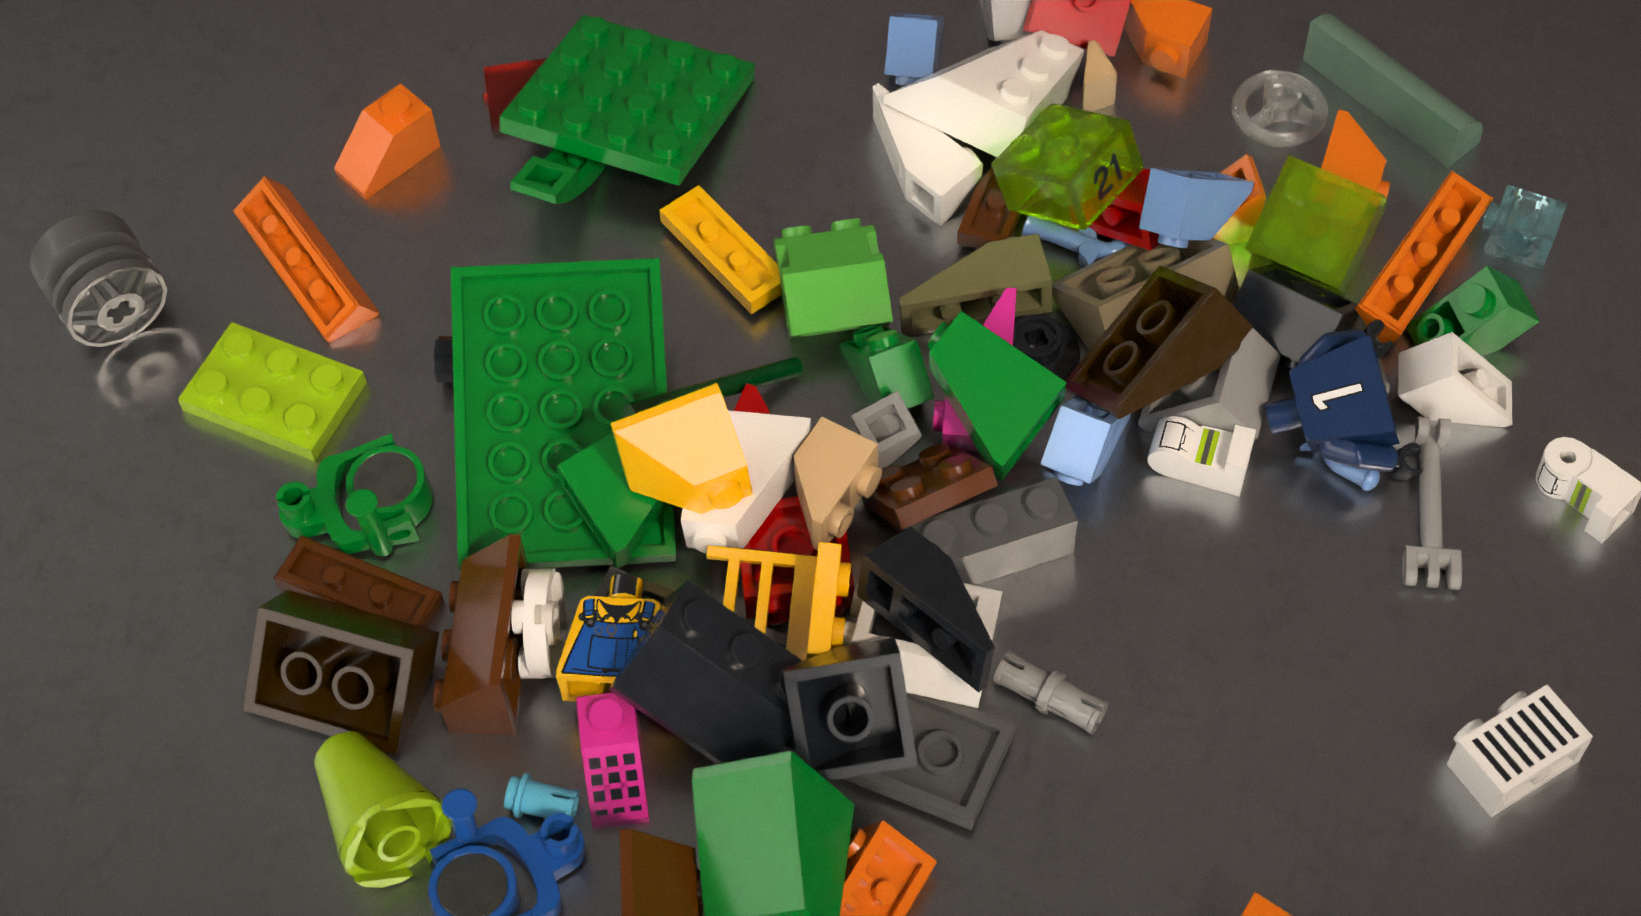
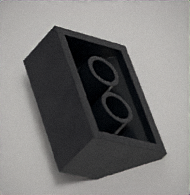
[609,580,802,764]

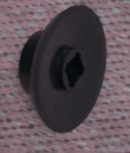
[1013,314,1081,381]

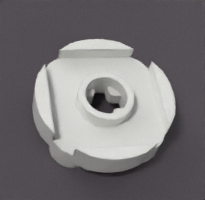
[511,568,566,679]

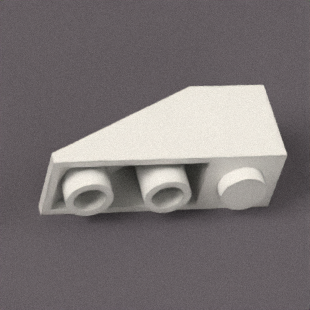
[873,83,983,227]

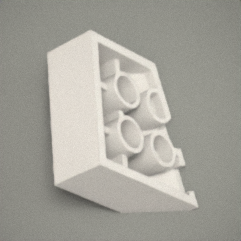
[882,30,1084,165]

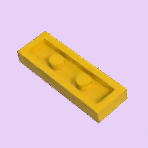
[659,185,782,315]

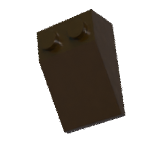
[1065,266,1253,419]

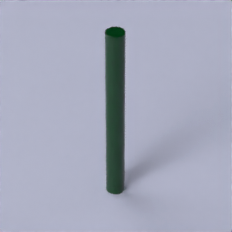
[622,357,803,418]

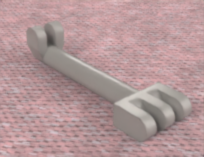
[1402,416,1462,590]

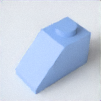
[1040,396,1131,486]

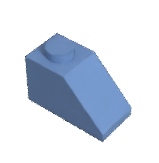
[885,12,944,85]
[1139,168,1254,248]

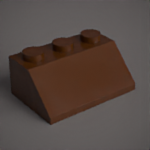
[434,534,529,736]
[619,829,703,916]

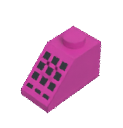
[576,692,650,830]

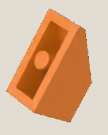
[1123,0,1213,79]
[334,83,441,200]
[1309,109,1391,228]

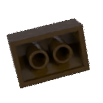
[243,590,440,755]

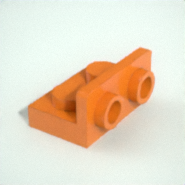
[840,820,937,916]

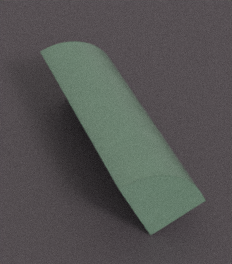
[1302,13,1483,168]

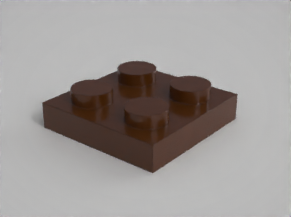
[862,444,998,530]

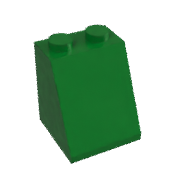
[692,751,855,916]

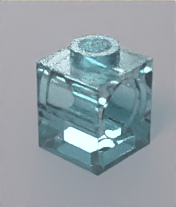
[1481,185,1567,271]

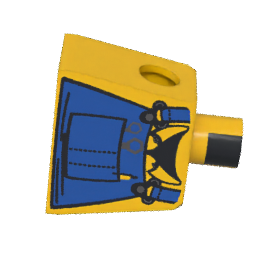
[556,574,661,702]

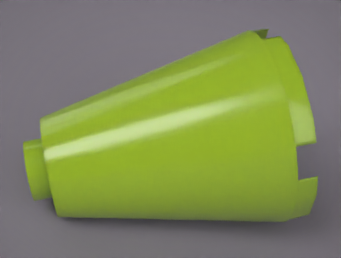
[314,732,452,888]

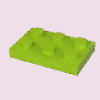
[178,322,367,462]

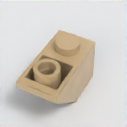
[793,417,882,550]

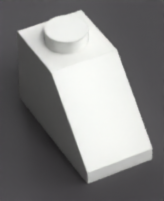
[1396,332,1512,428]

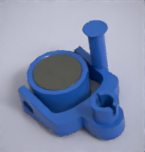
[428,788,586,916]

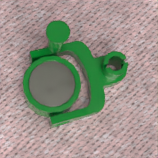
[276,433,433,556]

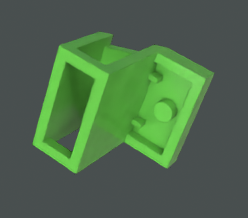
[772,218,893,339]

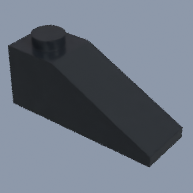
[857,526,995,693]

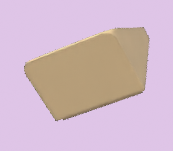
[1082,40,1117,114]

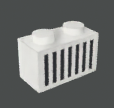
[1447,684,1593,817]

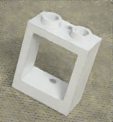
[843,583,1002,708]

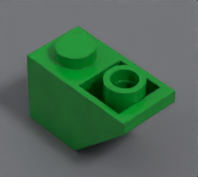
[1406,266,1540,355]
[840,324,935,409]

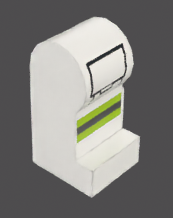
[1147,416,1256,497]
[1536,437,1641,544]

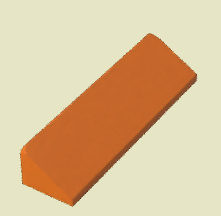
[1355,171,1494,344]
[233,176,380,343]

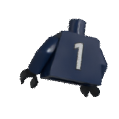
[1265,320,1423,481]

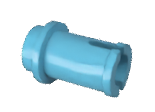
[504,773,580,819]

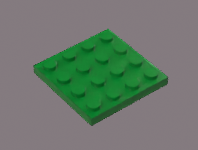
[499,14,755,186]

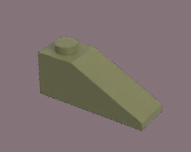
[899,234,1052,337]

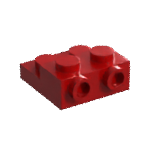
[740,496,855,626]

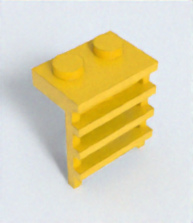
[707,542,851,661]

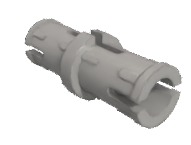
[993,650,1109,734]

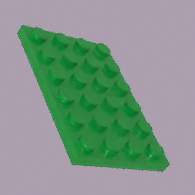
[451,258,676,573]

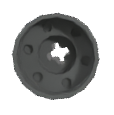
[29,210,168,347]

